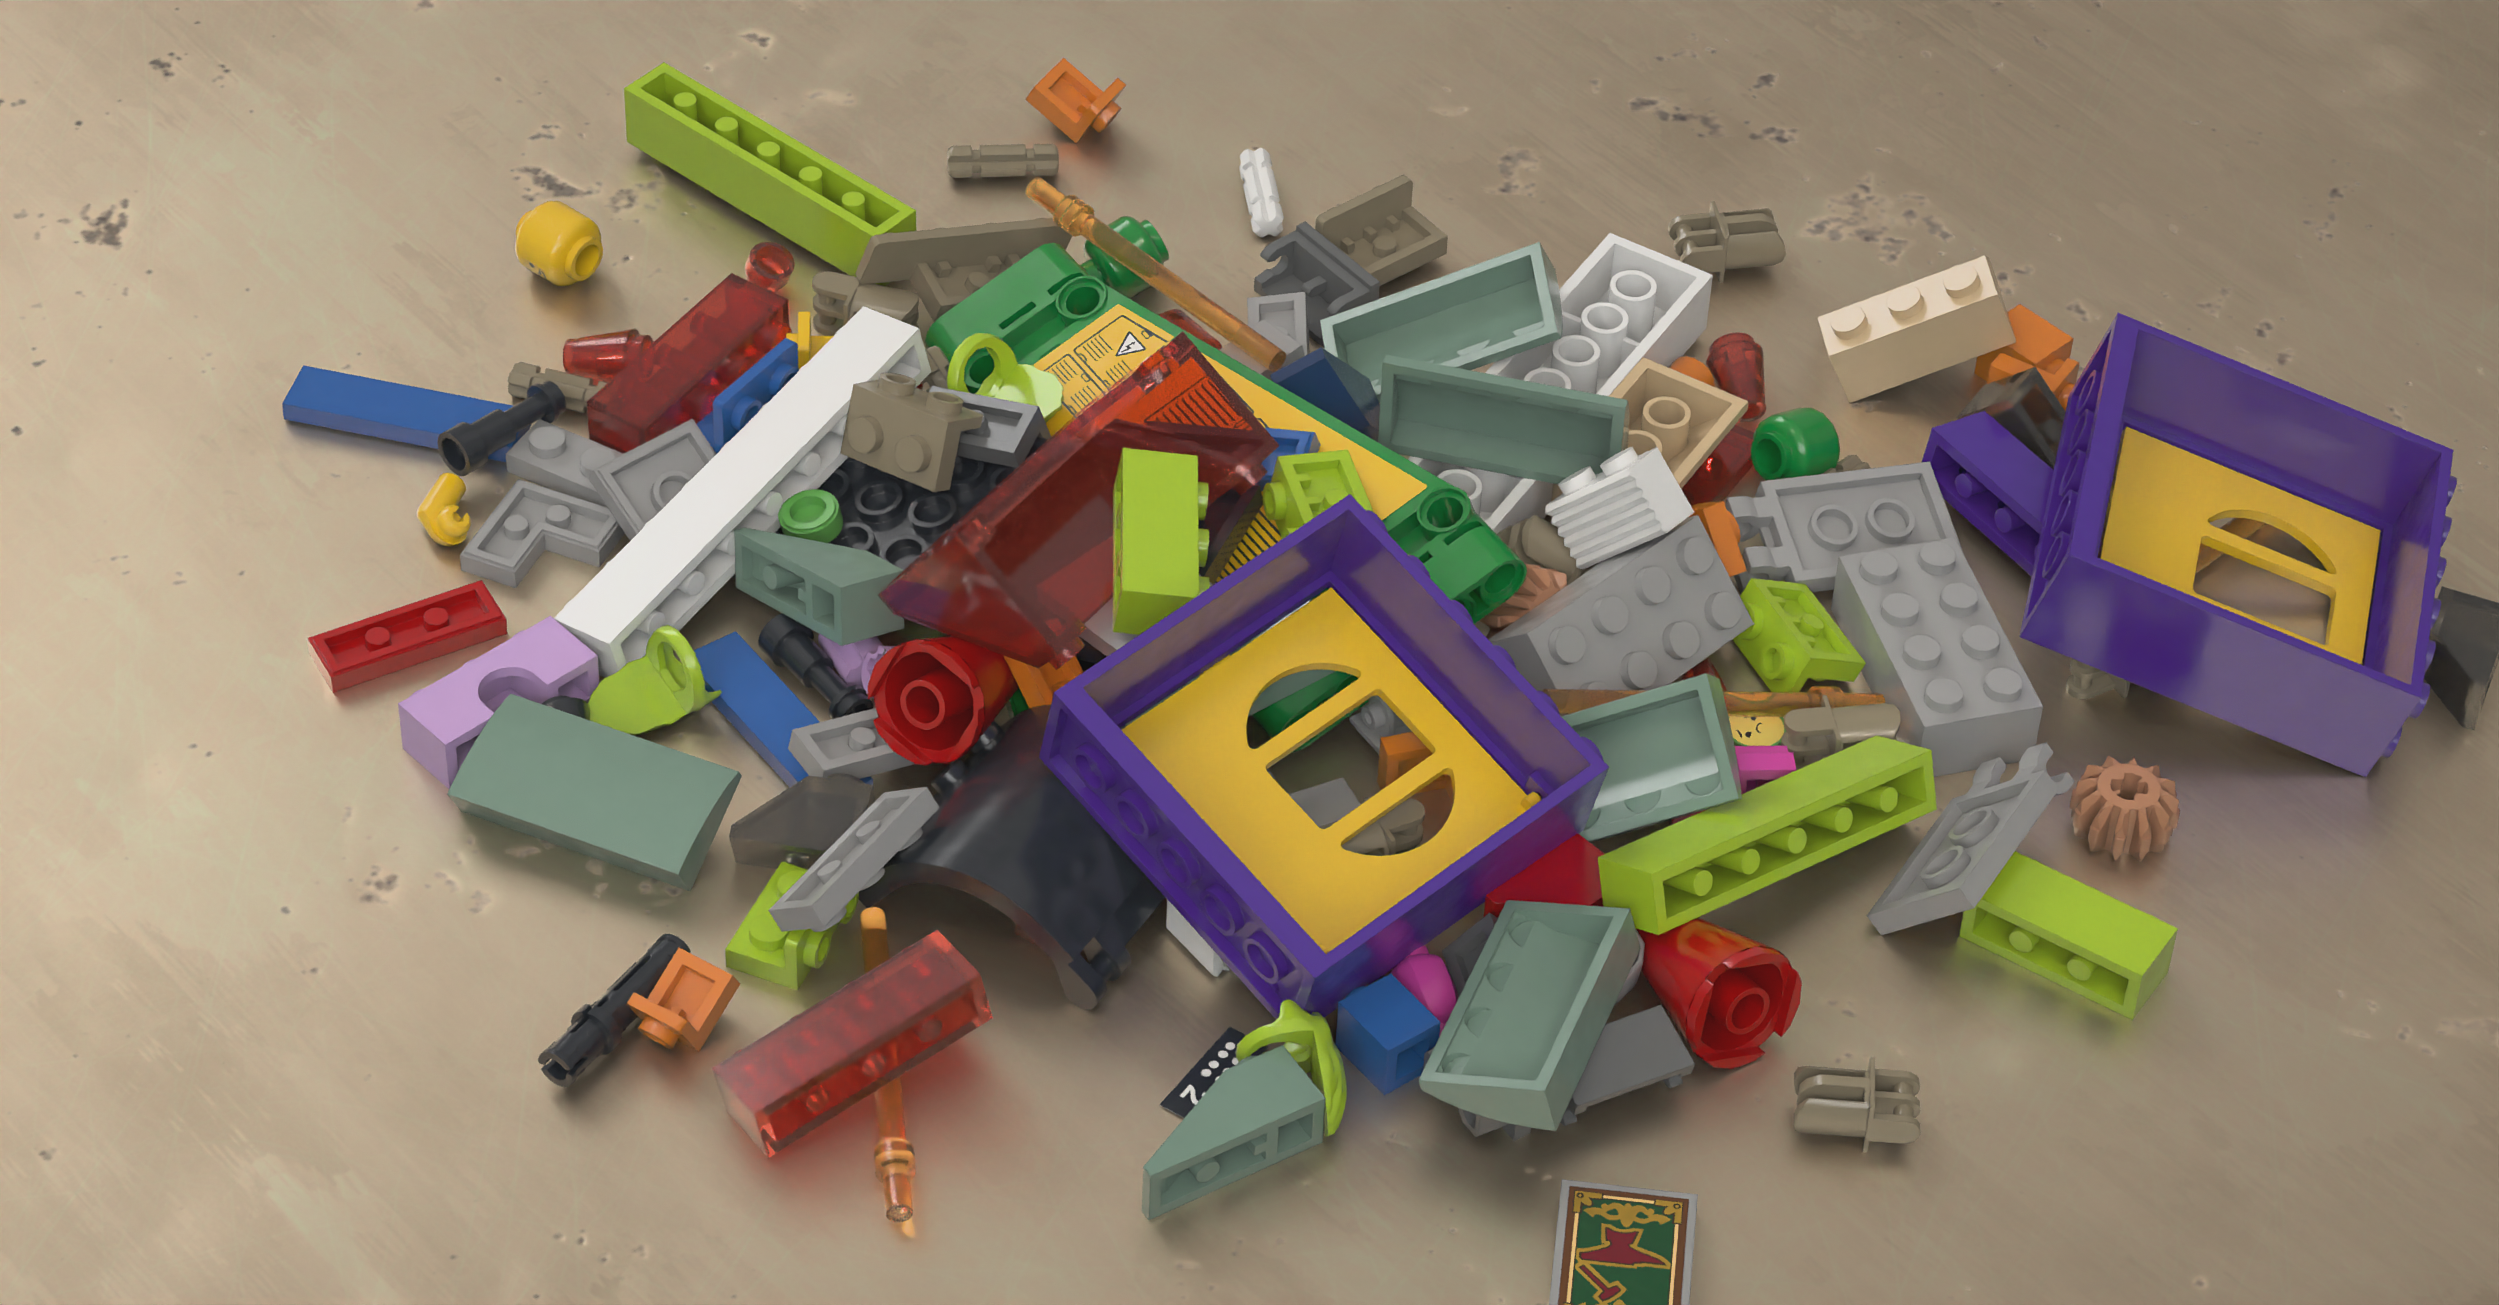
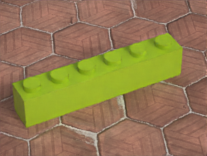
[624,62,916,286]
[1598,735,1937,935]

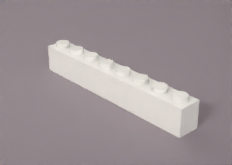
[554,306,931,678]

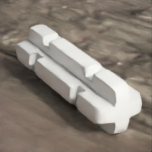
[1239,148,1284,238]

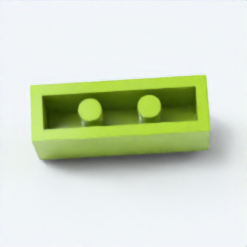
[1113,448,1210,635]
[1959,851,2178,1020]

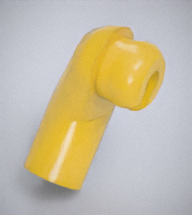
[417,473,471,546]

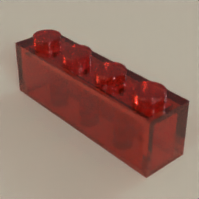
[587,273,792,454]
[712,930,993,1158]

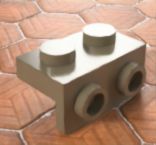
[1315,175,1448,286]
[840,373,983,492]

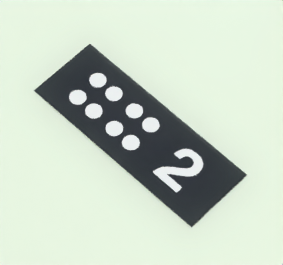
[1159,1027,1269,1118]

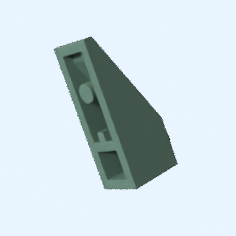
[734,527,907,646]
[1142,1045,1326,1220]

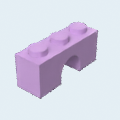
[398,616,599,789]

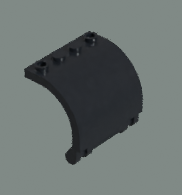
[859,705,1165,1010]

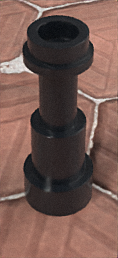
[437,381,566,476]
[758,613,873,719]

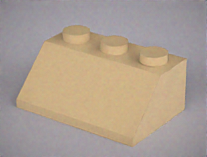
[1818,256,2017,403]
[1551,357,1748,501]

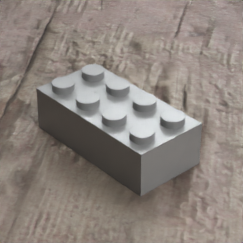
[1489,515,1754,716]
[1831,537,2043,777]

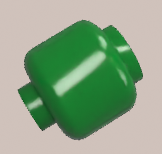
[1080,216,1169,299]
[1751,408,1840,481]

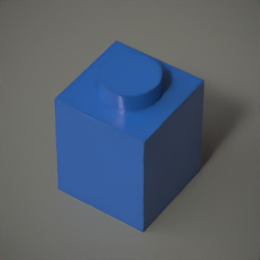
[1335,974,1441,1096]

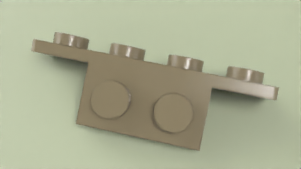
[856,216,1076,322]

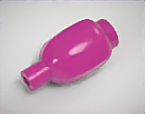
[1390,946,1459,1037]

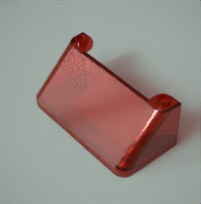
[877,331,1279,670]

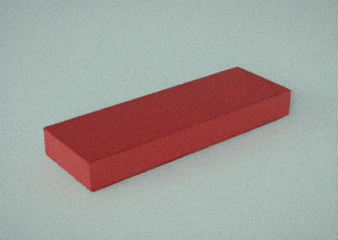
[307,580,508,693]

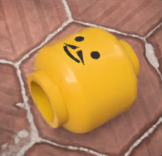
[515,201,603,286]

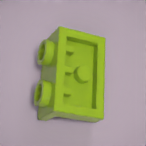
[1263,450,1373,540]
[1732,578,1866,703]
[725,861,859,990]

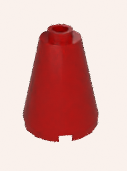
[867,633,1019,765]
[1636,917,1802,1069]

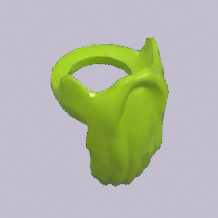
[947,333,1064,423]
[588,625,722,736]
[1235,999,1347,1137]

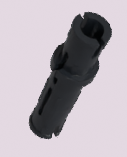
[538,934,691,1087]

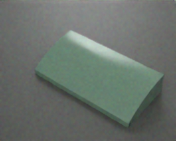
[1320,242,1563,403]
[1378,354,1629,484]
[1561,673,1742,843]
[447,693,742,891]
[1418,900,1641,1131]

